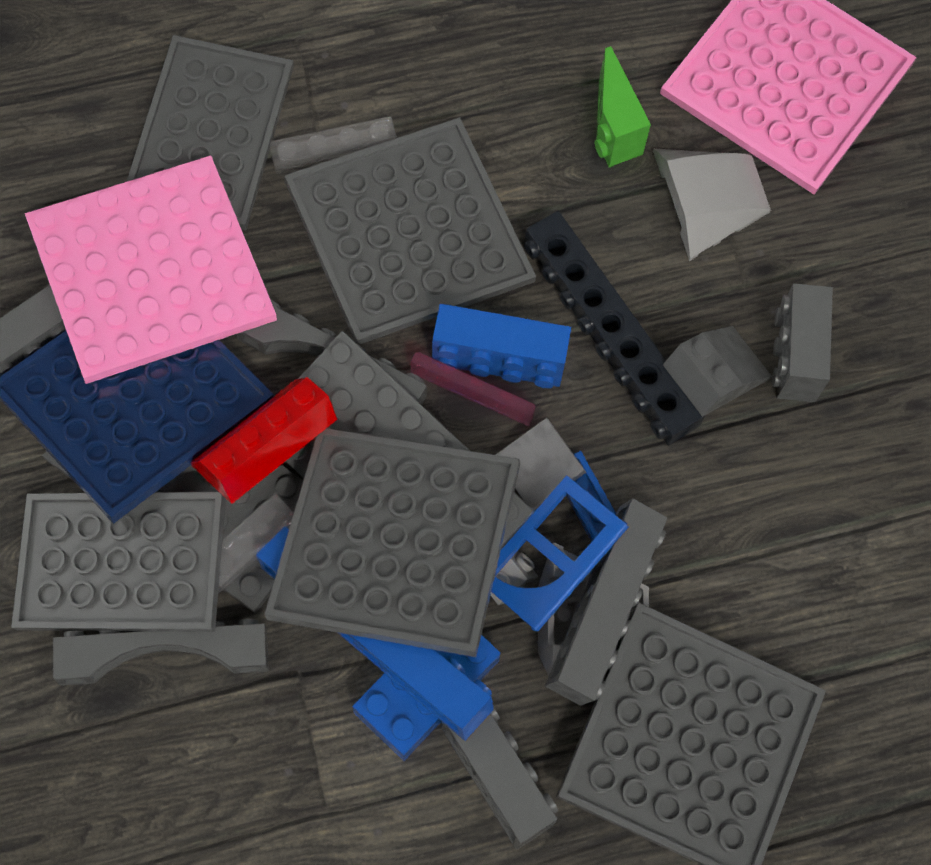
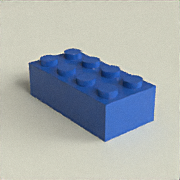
[432,304,571,388]
[352,635,501,761]

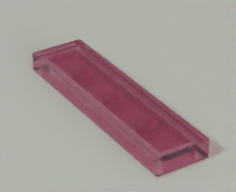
[411,352,536,427]

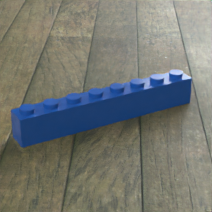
[256,526,494,741]

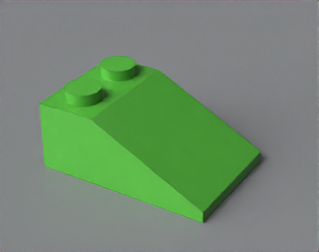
[595,46,651,167]

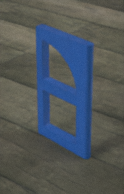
[491,475,629,632]

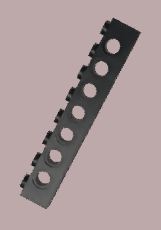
[524,210,705,446]

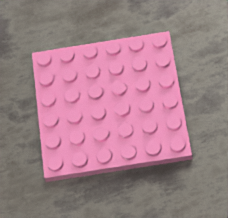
[660,0,916,195]
[25,156,277,384]

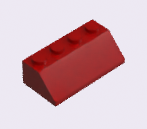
[191,377,338,504]

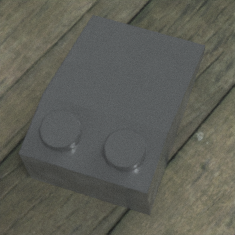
[663,326,772,417]

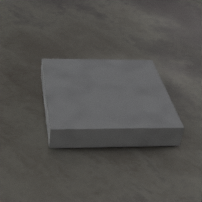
[496,418,586,510]

